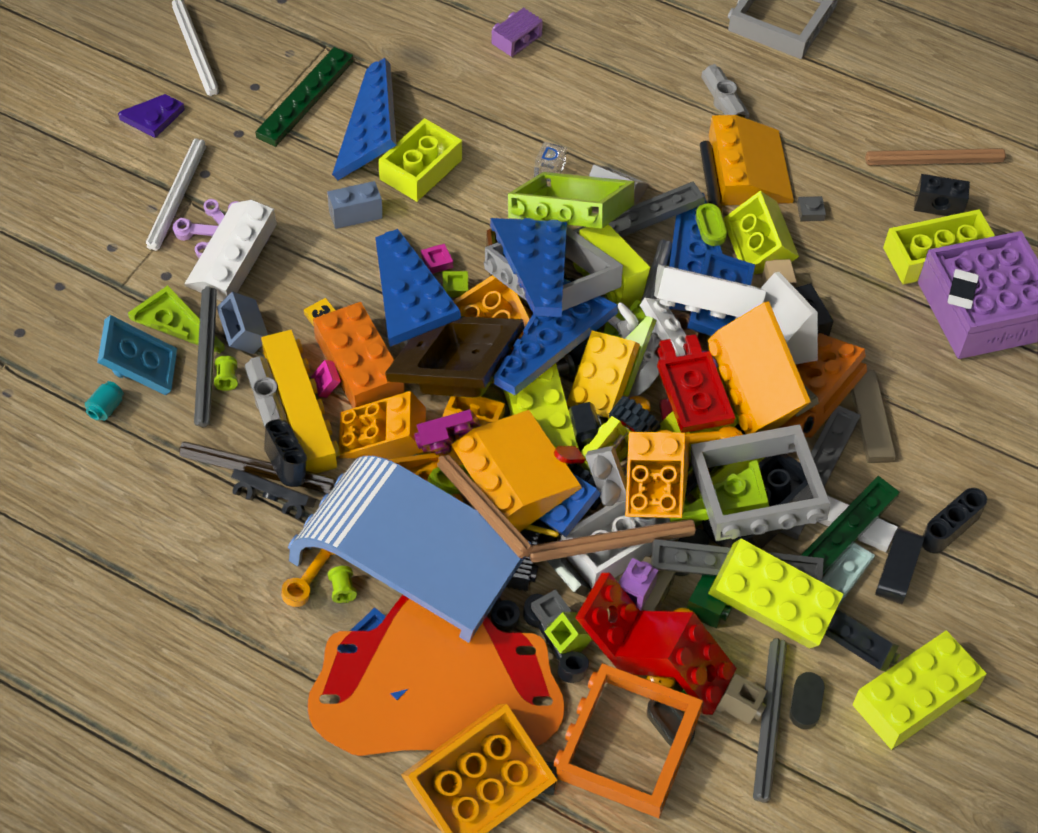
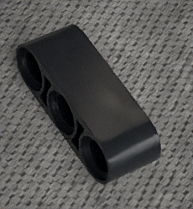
[264,420,307,487]
[922,488,987,554]
[875,527,925,605]

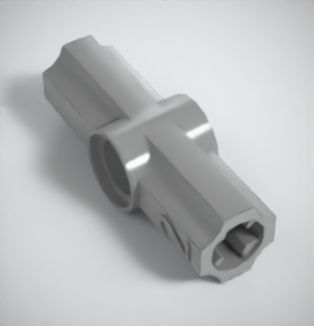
[701,64,749,119]
[245,356,288,428]

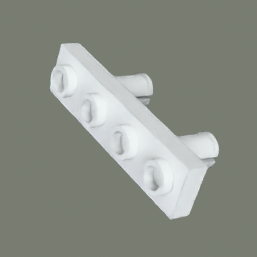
[640,298,686,357]

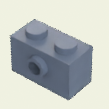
[327,181,383,229]
[216,291,268,354]

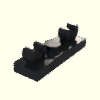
[231,468,317,520]
[824,608,901,672]

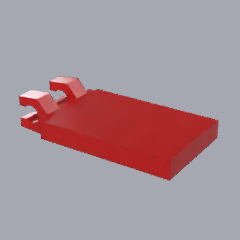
[657,334,735,433]

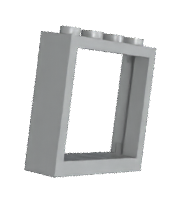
[727,0,838,60]
[484,226,623,317]
[691,424,830,541]

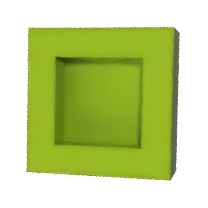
[443,271,468,297]

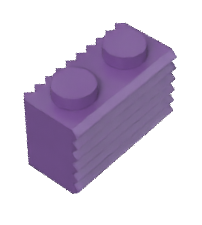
[491,7,543,57]

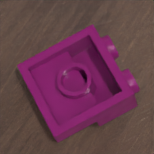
[415,409,480,455]

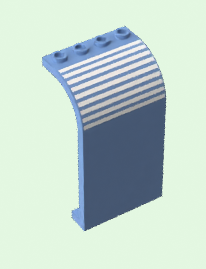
[288,456,531,643]

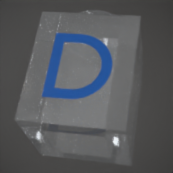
[534,141,567,182]

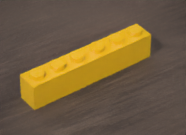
[261,329,340,474]

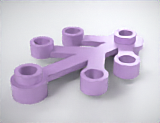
[173,199,269,258]

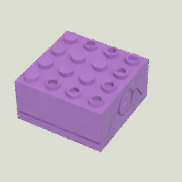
[918,231,1038,359]

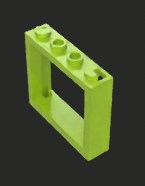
[508,172,635,229]

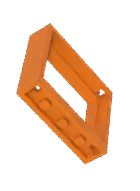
[553,663,703,819]

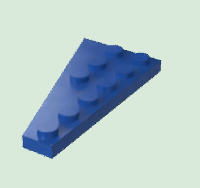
[490,218,567,317]

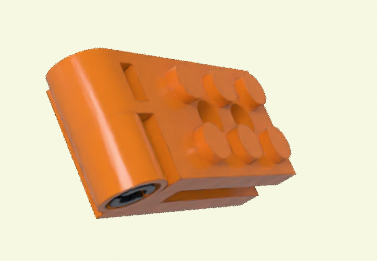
[779,333,867,438]

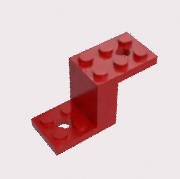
[575,573,737,715]

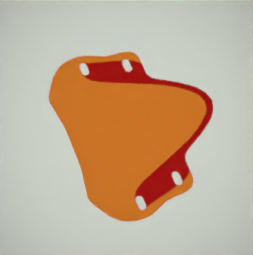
[308,595,564,756]

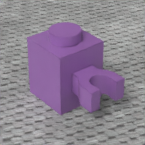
[618,558,658,611]

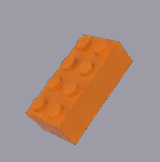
[313,302,404,408]

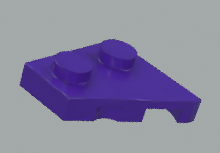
[118,94,185,138]

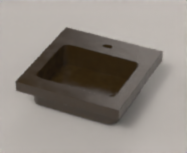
[385,316,525,398]

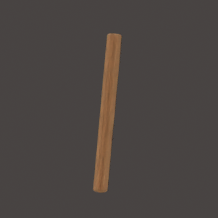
[865,148,1006,165]
[437,455,533,558]
[529,519,696,563]

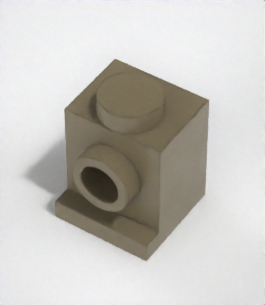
[716,674,767,724]

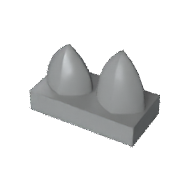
[585,446,627,506]

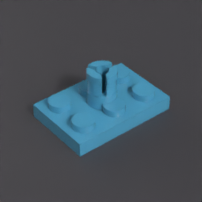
[97,315,177,395]

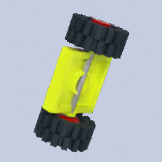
[567,396,661,510]

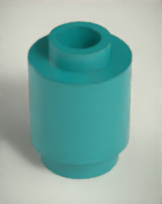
[85,381,124,421]

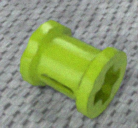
[214,356,238,391]
[328,566,357,603]

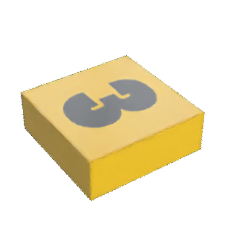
[303,298,335,326]

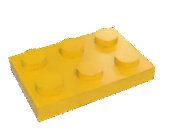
[567,330,640,419]

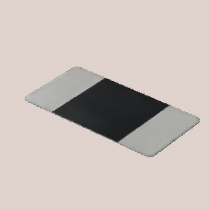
[947,269,979,309]

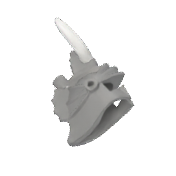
[608,302,661,398]

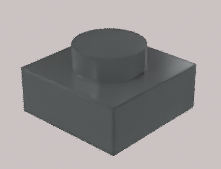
[797,196,826,222]
[531,589,572,629]

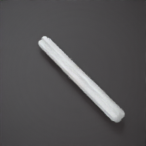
[172,0,219,96]
[146,138,206,251]

